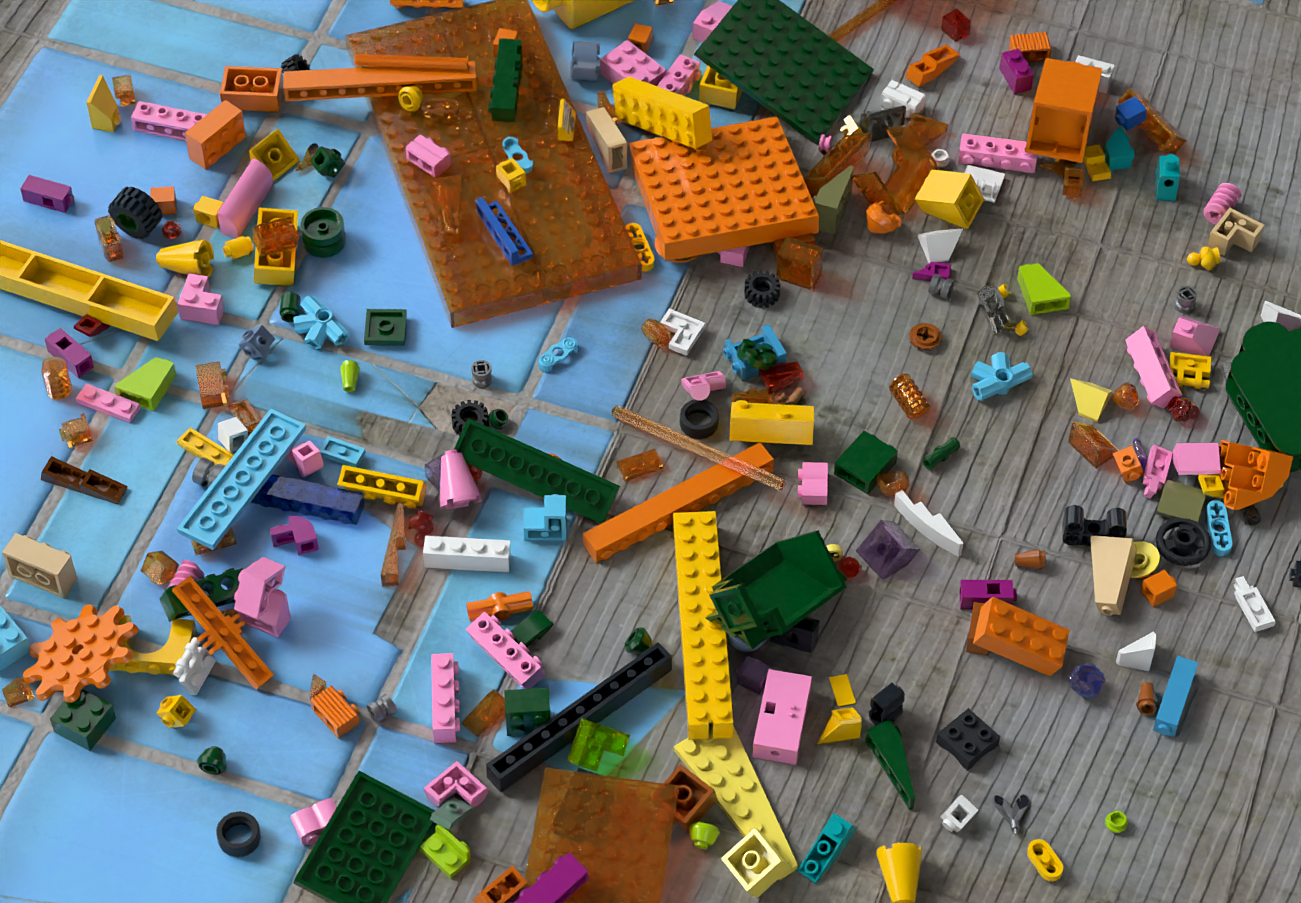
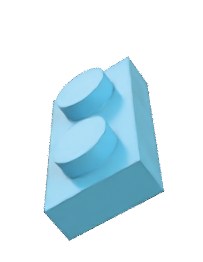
[320,436,366,468]

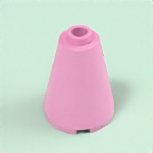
[440,450,482,509]

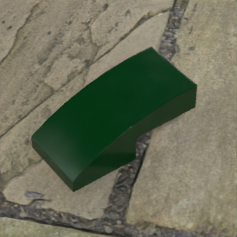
[511,610,554,647]

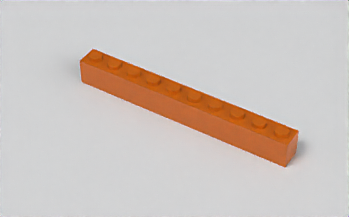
[284,61,477,102]
[583,442,774,563]

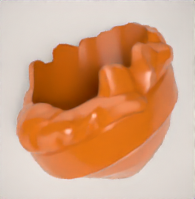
[866,201,902,234]

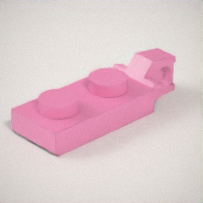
[1143,444,1173,499]

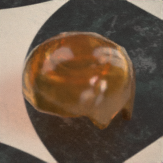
[877,471,910,497]

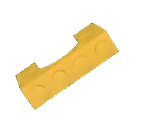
[109,615,197,676]

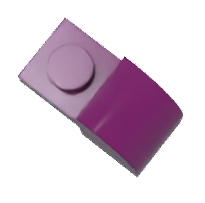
[270,516,319,555]

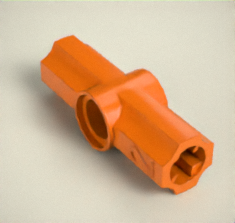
[466,591,533,622]

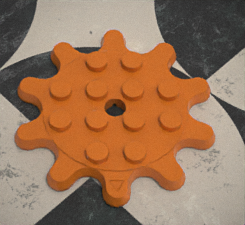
[23,604,139,703]

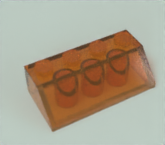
[803,132,872,199]

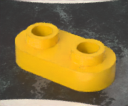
[1027,839,1063,882]

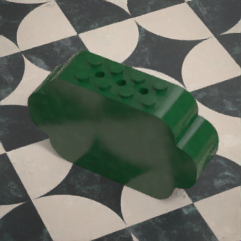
[1225,321,1301,473]

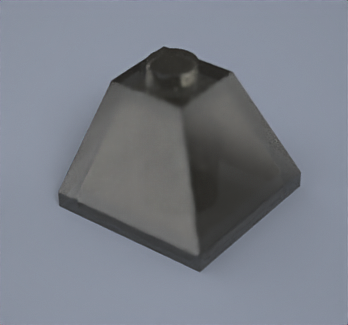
[860,105,906,143]

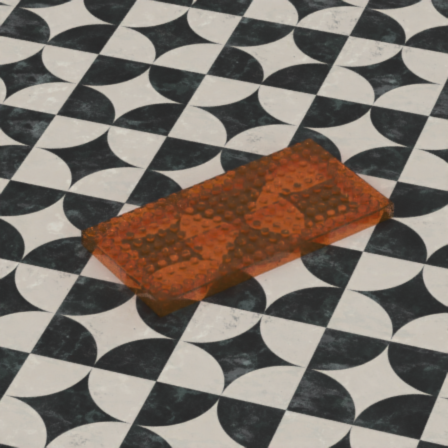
[345,0,642,328]

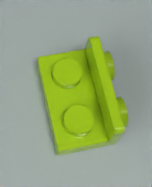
[419,824,471,879]

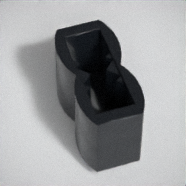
[869,683,905,725]

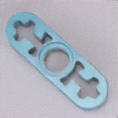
[1206,500,1232,557]

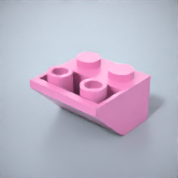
[238,589,291,638]

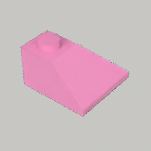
[1169,316,1221,356]

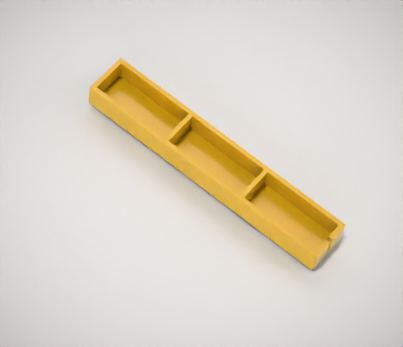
[0,240,178,341]
[673,511,733,740]

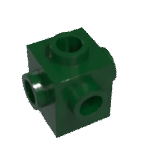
[310,146,346,178]

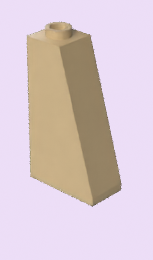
[586,107,627,173]
[1091,536,1137,616]

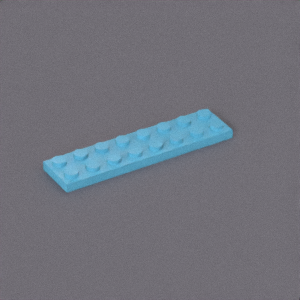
[177,409,306,550]

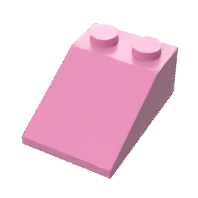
[693,1,732,42]

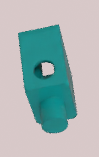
[1155,154,1180,201]

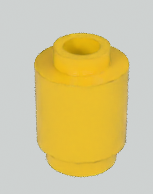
[222,236,254,261]

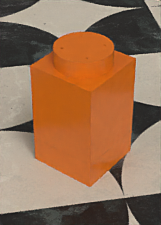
[1025,58,1103,163]

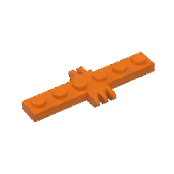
[172,576,274,690]

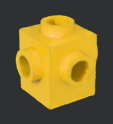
[156,695,197,728]

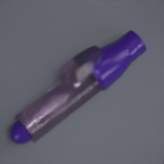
[1132,438,1148,473]

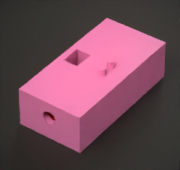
[752,669,812,765]

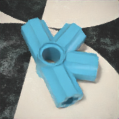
[293,295,350,350]
[971,352,1033,401]

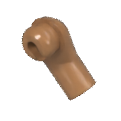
[775,387,805,405]

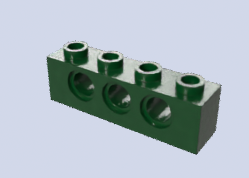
[160,568,243,622]

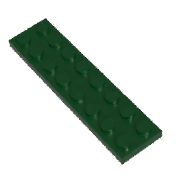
[454,418,620,524]

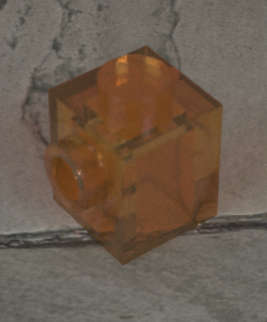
[140,551,179,585]

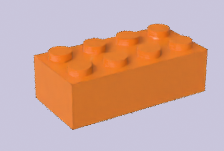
[973,597,1070,676]

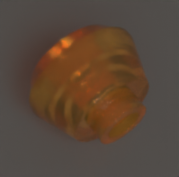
[1113,382,1138,410]

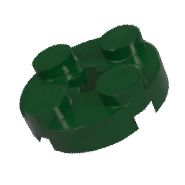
[736,339,778,370]

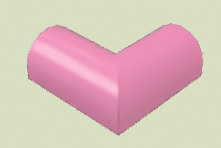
[681,371,726,400]
[424,761,488,807]

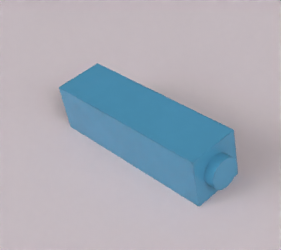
[1153,656,1199,737]

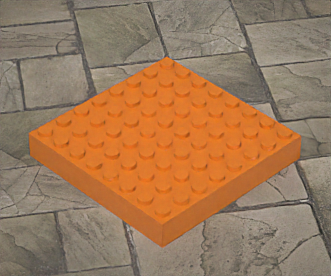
[628,117,819,261]

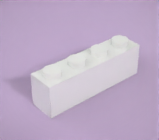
[423,536,511,573]

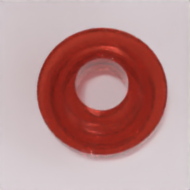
[162,220,182,239]

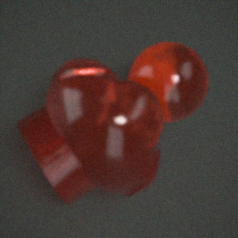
[1167,396,1200,422]
[407,510,434,547]

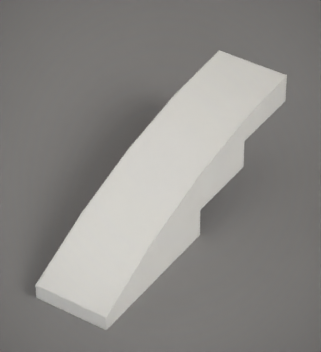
[894,490,963,557]

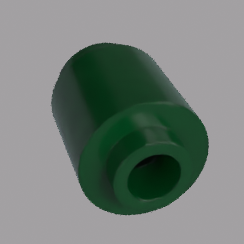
[279,292,301,322]

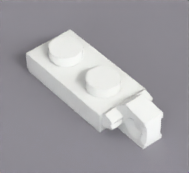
[1234,576,1275,632]

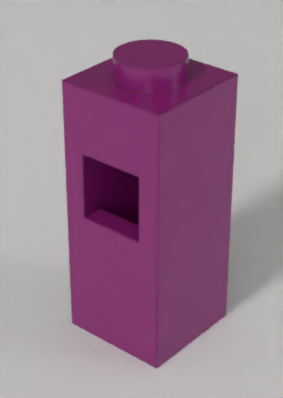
[20,175,75,213]
[45,328,94,378]
[959,580,1017,609]

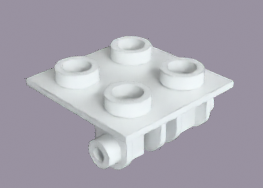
[965,165,1005,203]

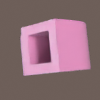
[286,440,324,478]

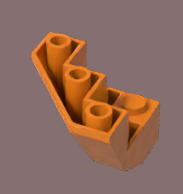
[1218,440,1293,510]

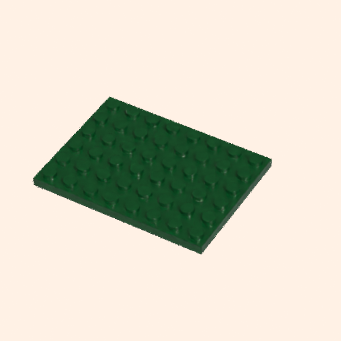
[694,0,875,145]

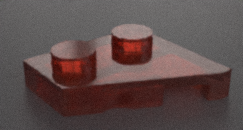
[758,361,803,394]

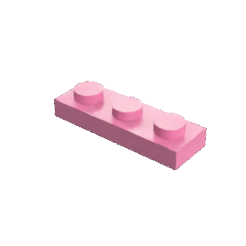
[76,383,141,423]

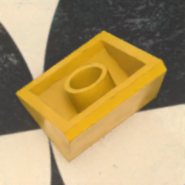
[249,129,300,182]

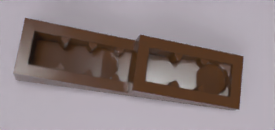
[41,456,128,505]

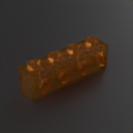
[1117,88,1187,155]

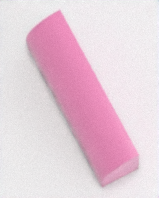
[217,158,274,238]

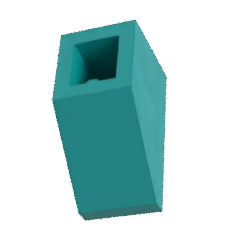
[1104,126,1135,170]

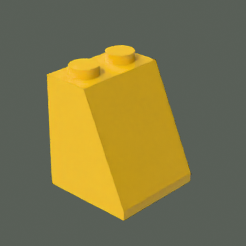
[915,170,984,229]

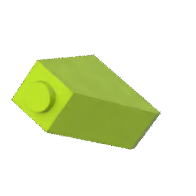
[1017,263,1071,315]
[115,357,176,411]

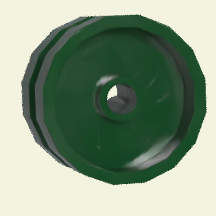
[300,207,346,258]

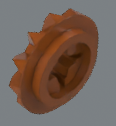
[909,323,942,351]

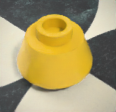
[399,86,424,112]

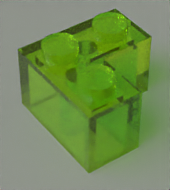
[567,718,630,771]

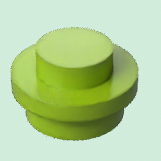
[1105,811,1128,833]

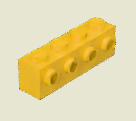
[337,465,427,509]

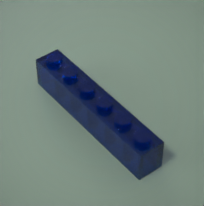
[250,474,364,525]

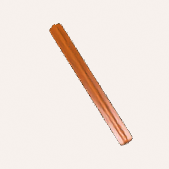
[354,54,469,70]

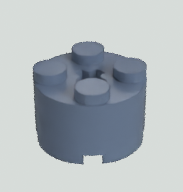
[570,41,600,81]

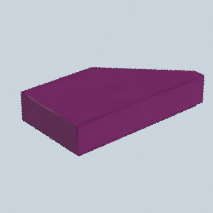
[912,262,951,281]

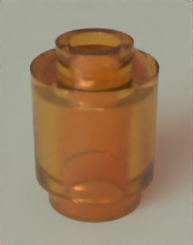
[641,318,671,347]

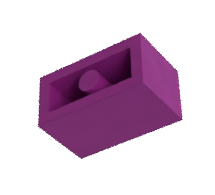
[999,48,1034,94]

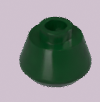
[624,627,652,656]
[197,746,227,775]

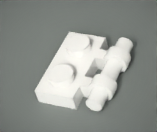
[173,637,216,695]

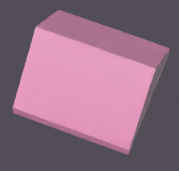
[1172,443,1221,475]

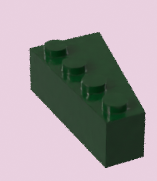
[488,38,523,122]

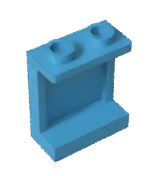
[723,324,786,381]

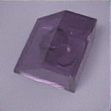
[856,519,920,580]

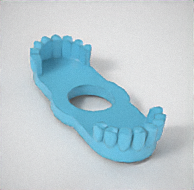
[502,137,533,173]
[538,337,579,372]

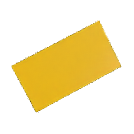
[829,674,856,707]

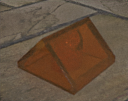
[1068,422,1119,469]

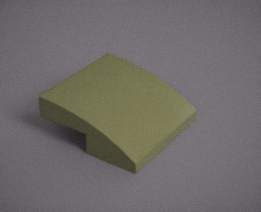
[1156,480,1206,523]

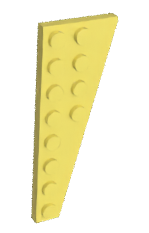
[674,723,798,880]

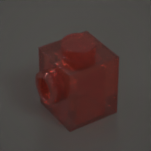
[941,9,971,42]

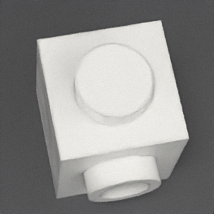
[218,417,248,453]

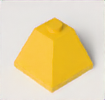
[86,75,121,132]

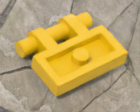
[1169,352,1211,389]

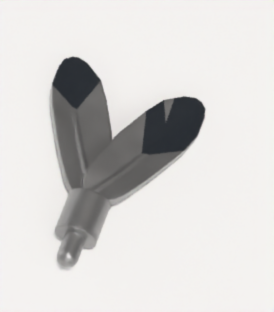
[994,795,1028,835]

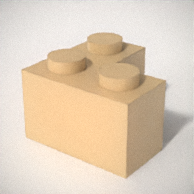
[1207,208,1264,256]

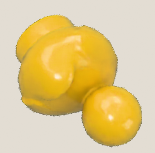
[1187,246,1221,270]

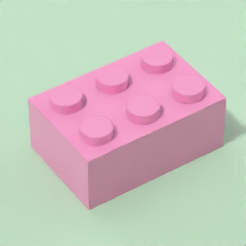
[600,40,666,86]

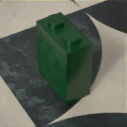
[834,430,898,495]

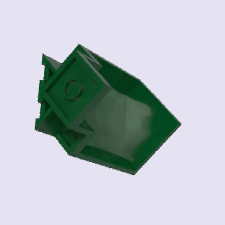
[705,530,848,649]

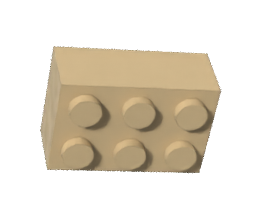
[2,533,78,598]

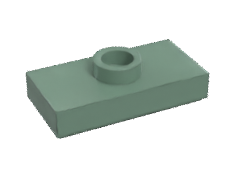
[430,797,473,830]

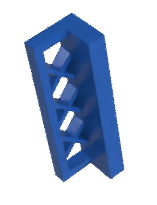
[475,197,533,266]

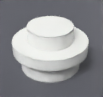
[930,149,950,167]

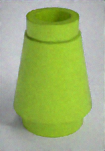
[340,360,360,392]

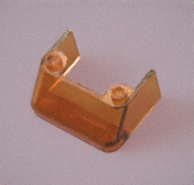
[852,124,937,215]

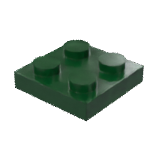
[364,309,407,346]

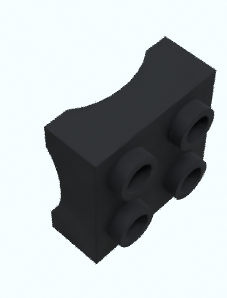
[936,708,1000,771]

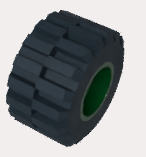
[108,186,163,239]

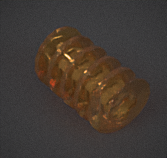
[41,356,72,400]
[889,373,930,419]

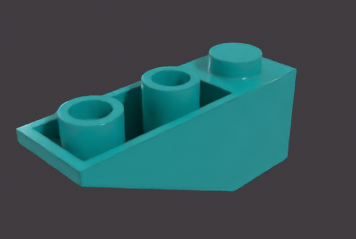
[797,813,858,883]

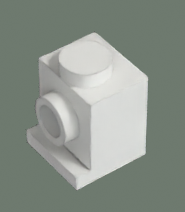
[941,794,978,832]

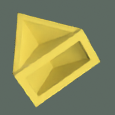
[1070,378,1113,422]

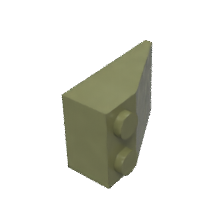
[812,166,854,234]

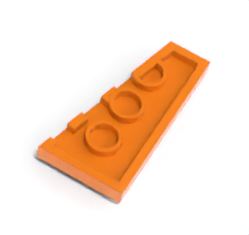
[390,0,465,9]

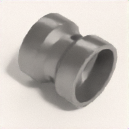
[928,274,954,299]
[1175,286,1197,314]
[471,360,492,388]
[366,694,397,724]

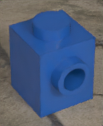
[1115,96,1146,131]

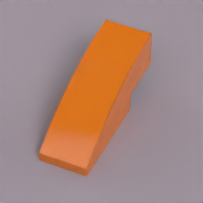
[905,44,960,87]

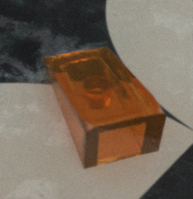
[462,689,505,737]

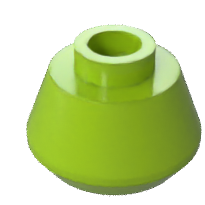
[689,822,719,849]

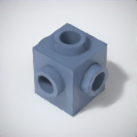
[239,325,275,359]

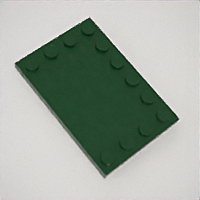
[293,771,435,903]

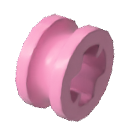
[819,134,832,153]

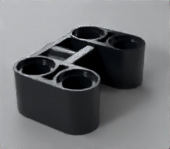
[1062,505,1127,546]

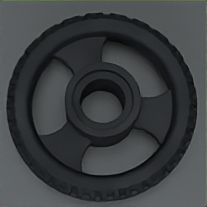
[1156,518,1211,566]

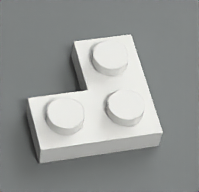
[660,308,705,356]

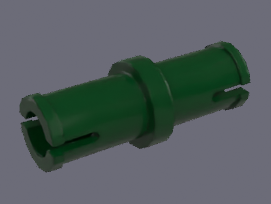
[922,437,960,470]

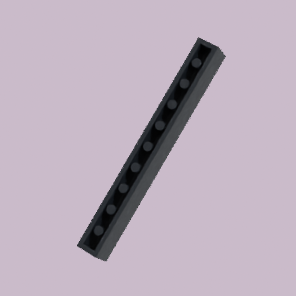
[486,642,672,793]

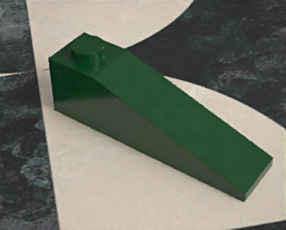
[865,720,915,811]

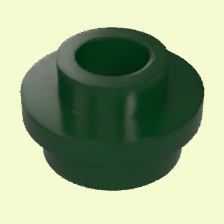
[488,409,508,429]

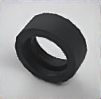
[679,400,719,439]
[216,811,261,857]

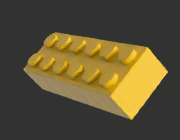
[612,76,712,149]

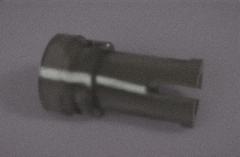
[1243,504,1261,526]

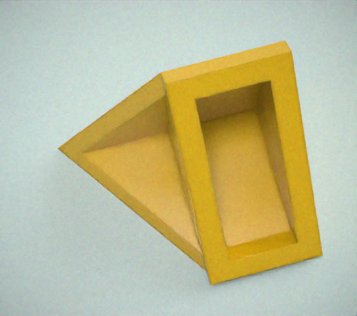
[817,707,862,744]

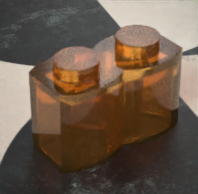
[95,215,124,262]

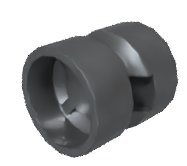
[192,458,225,488]

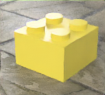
[721,828,791,898]

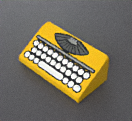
[558,99,576,141]

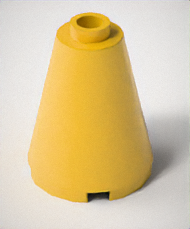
[156,239,214,278]
[876,843,922,903]

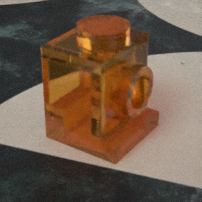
[112,74,136,106]
[1062,168,1085,199]
[59,413,93,448]

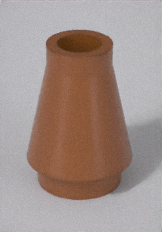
[1015,548,1046,570]
[1136,682,1159,715]

